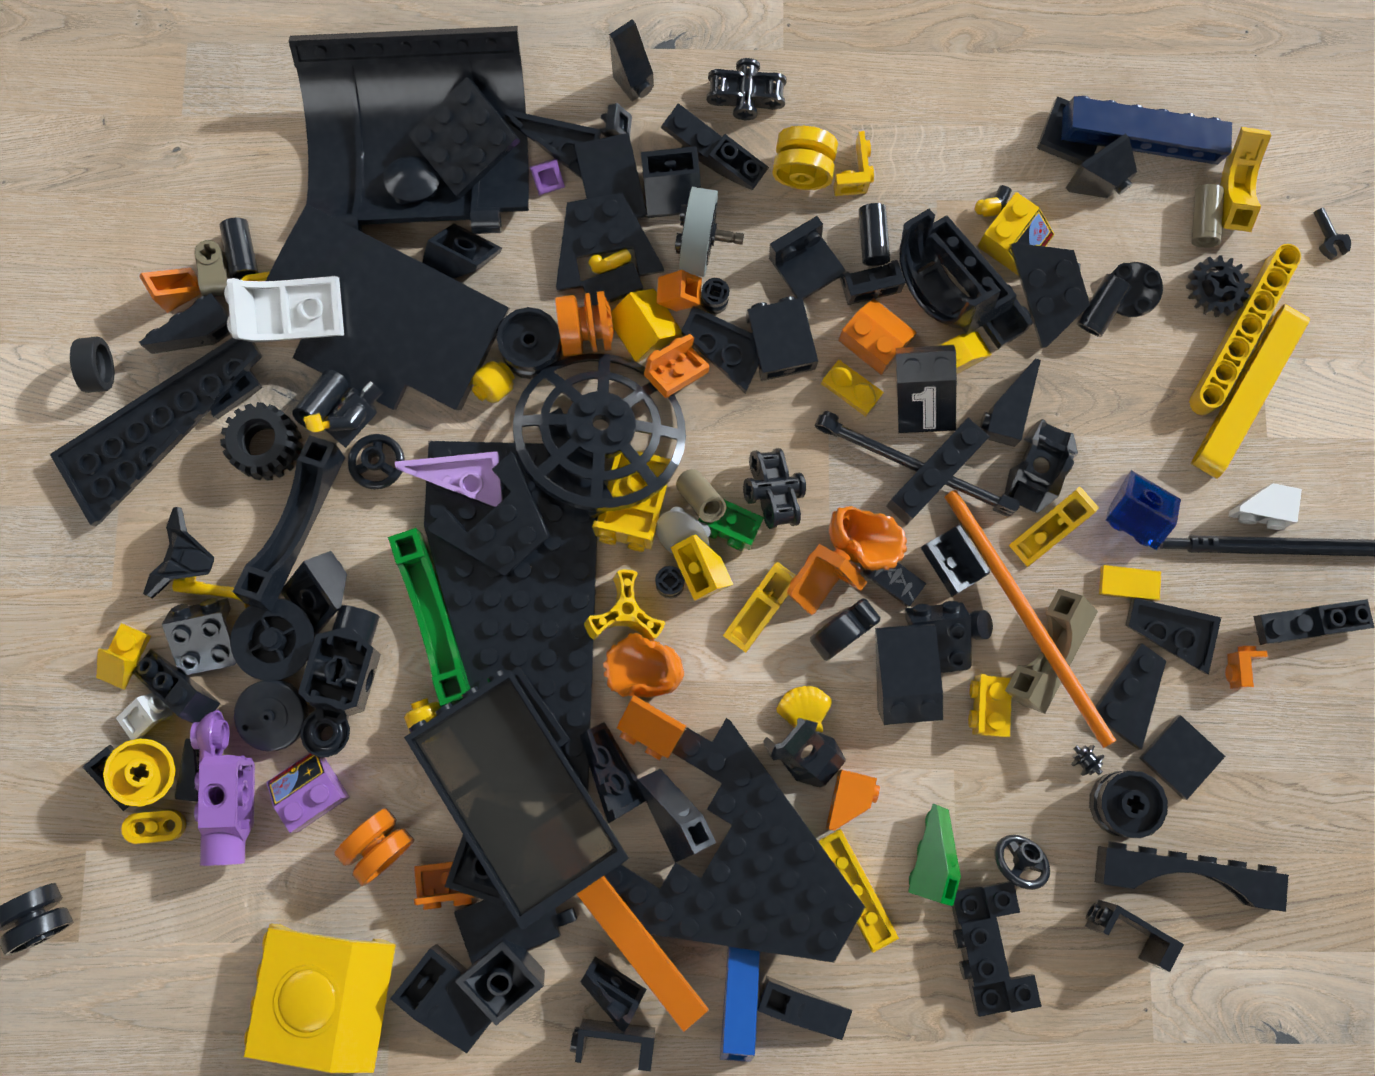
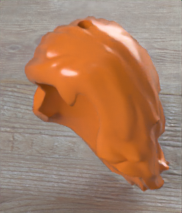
[829,506,907,571]
[603,633,684,697]

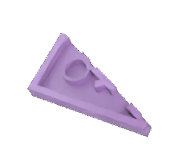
[395,452,503,507]

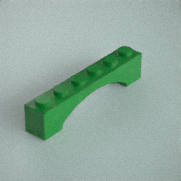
[388,528,470,707]

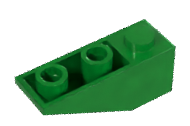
[908,804,961,906]

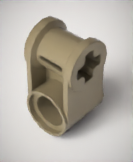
[195,240,230,297]

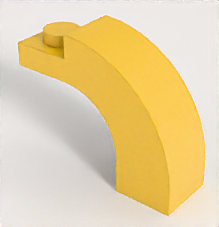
[1220,127,1272,232]

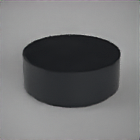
[970,610,993,640]

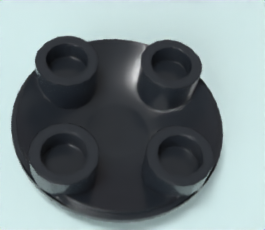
[383,156,440,205]
[1111,262,1163,317]

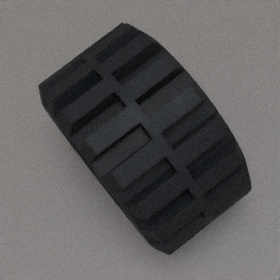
[220,402,303,481]

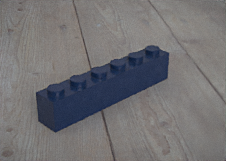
[1061,96,1232,165]

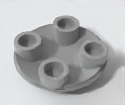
[656,507,711,554]

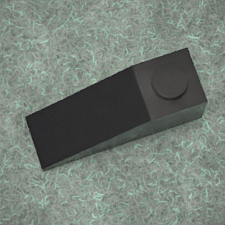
[609,19,654,102]
[980,358,1041,447]

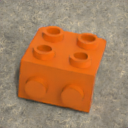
[787,544,867,615]

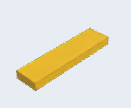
[818,829,899,953]

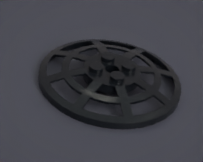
[513,353,686,511]

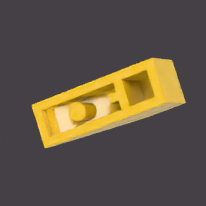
[1009,486,1099,567]

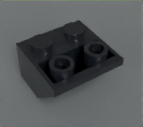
[641,146,701,218]

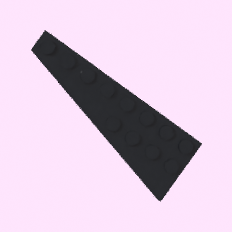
[50,337,263,526]

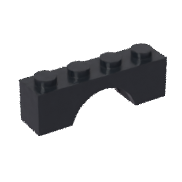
[886,417,990,525]

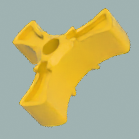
[584,569,665,641]

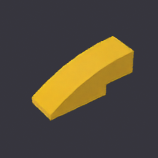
[723,562,796,653]

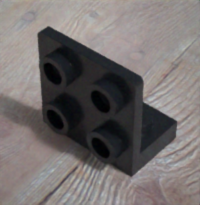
[769,216,846,300]

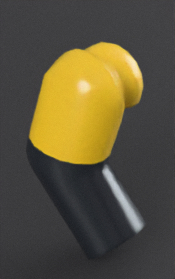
[975,185,1012,217]

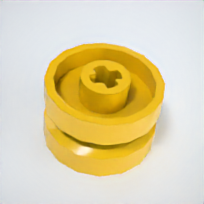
[772,125,838,190]
[103,738,176,807]

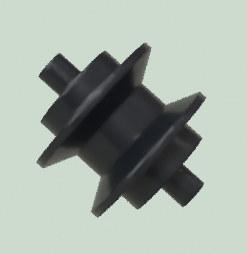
[1071,745,1104,776]

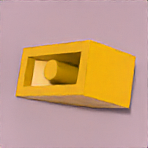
[939,331,992,374]
[670,535,733,601]

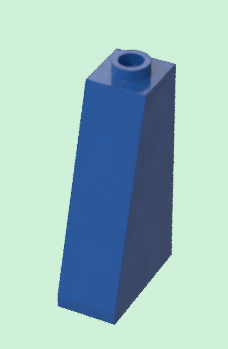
[720,946,760,1062]

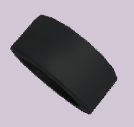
[70,336,115,393]

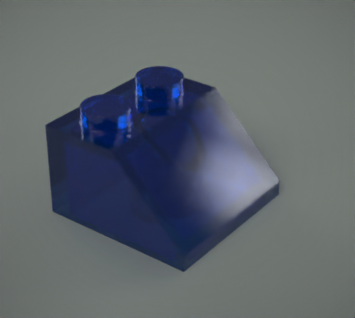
[1105,470,1181,550]

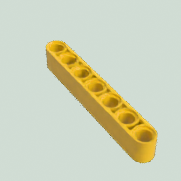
[1189,244,1301,415]
[1191,304,1310,479]

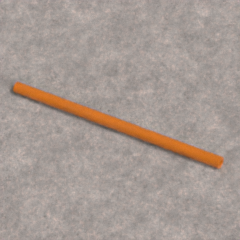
[944,490,1117,748]

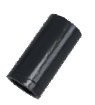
[858,203,890,266]
[219,217,259,280]
[1077,274,1132,337]
[292,369,349,428]

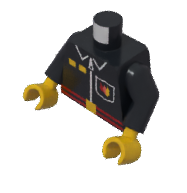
[304,381,383,448]

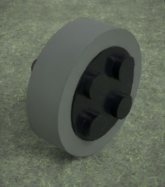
[675,187,744,277]

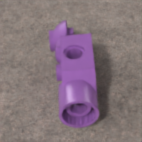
[190,710,255,866]

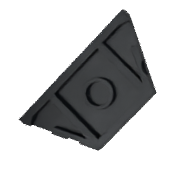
[1009,243,1090,348]

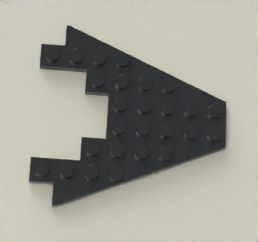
[604,718,866,963]

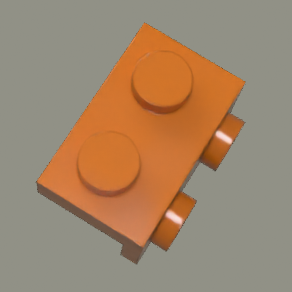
[644,334,710,398]
[414,861,475,910]

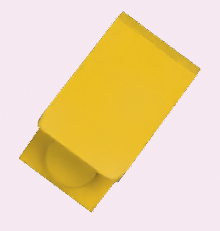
[96,623,151,690]

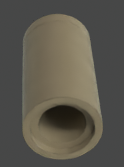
[1192,184,1224,248]
[676,469,726,523]

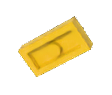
[821,359,884,417]

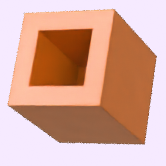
[656,270,702,312]

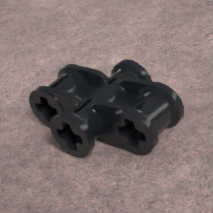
[706,58,787,121]
[743,448,806,529]

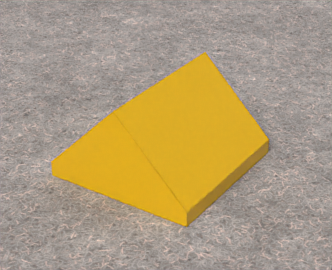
[611,288,683,363]

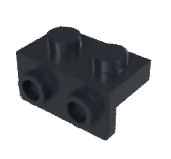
[982,284,1033,349]
[921,524,990,597]

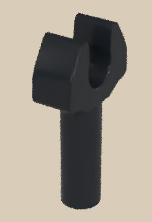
[1313,207,1351,260]

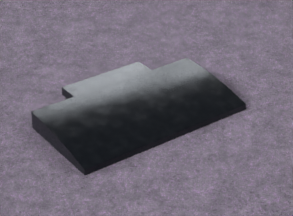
[266,204,510,410]

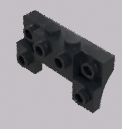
[951,881,1042,1017]

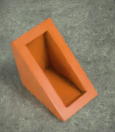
[139,267,201,313]

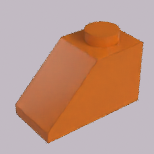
[826,770,880,831]

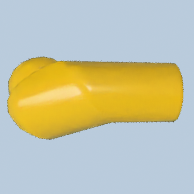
[588,248,631,274]

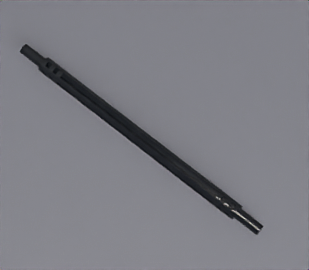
[1159,535,1375,557]

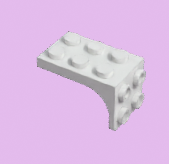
[224,276,344,343]

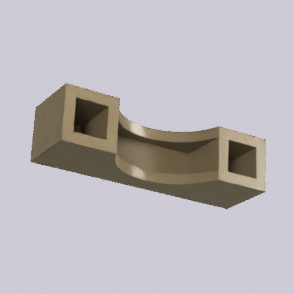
[1005,589,1098,714]

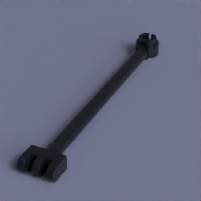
[814,411,1020,517]

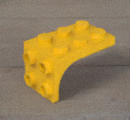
[592,451,671,552]

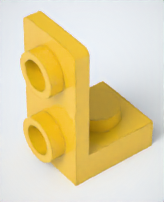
[833,131,874,196]

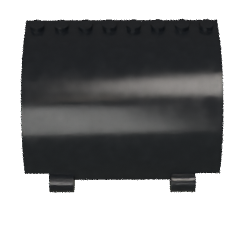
[288,26,529,234]

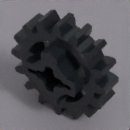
[1186,255,1251,317]

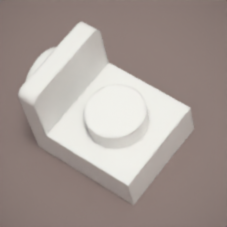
[116,693,173,740]

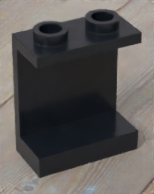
[746,296,818,381]
[1085,900,1184,972]
[570,1019,656,1072]

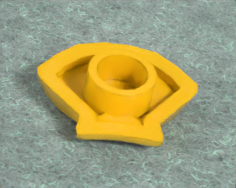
[776,686,832,733]

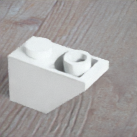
[1228,483,1302,530]

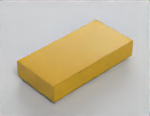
[1099,565,1161,601]

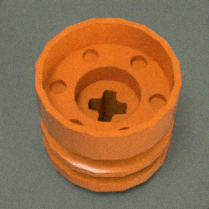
[555,291,614,357]

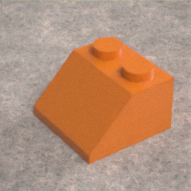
[838,298,917,375]
[616,695,686,761]

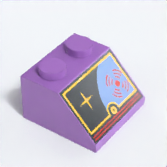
[267,753,350,833]

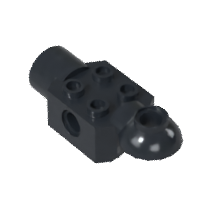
[298,605,381,757]

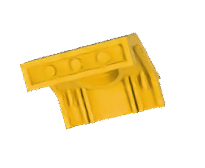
[244,924,396,1073]

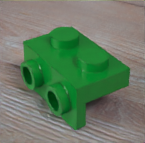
[698,499,764,551]

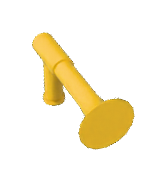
[172,577,250,608]

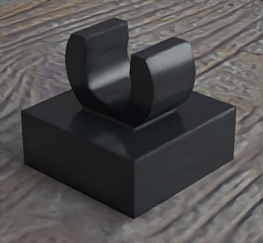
[600,103,632,137]

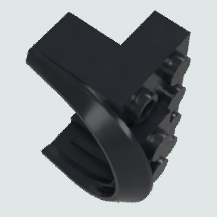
[899,208,1017,335]

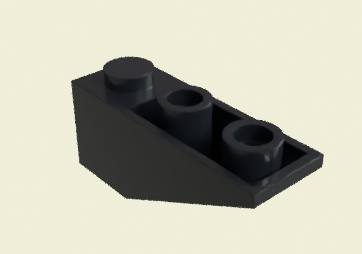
[139,293,231,354]
[132,649,221,723]
[636,769,716,863]
[757,976,853,1040]

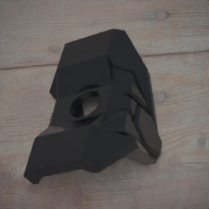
[1004,419,1078,513]
[143,507,214,599]
[763,718,846,788]

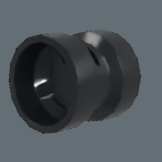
[701,278,730,314]
[655,566,685,599]

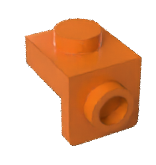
[1225,646,1268,689]

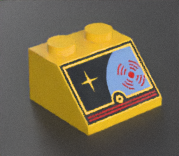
[977,192,1055,276]

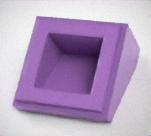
[529,159,565,195]

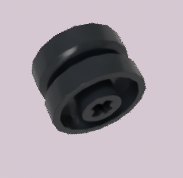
[497,307,563,379]
[1089,771,1168,838]
[0,883,74,956]

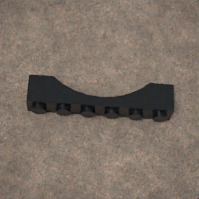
[233,435,345,612]
[1094,841,1289,912]

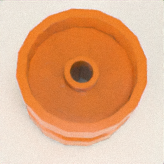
[334,808,415,887]

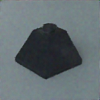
[1066,133,1137,198]
[422,223,502,279]
[281,551,347,637]
[455,939,545,1026]

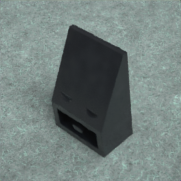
[390,944,492,1053]

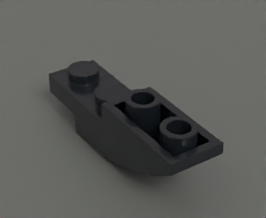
[661,103,769,190]
[1253,599,1375,645]

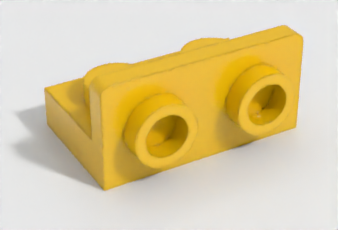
[968,674,1012,737]

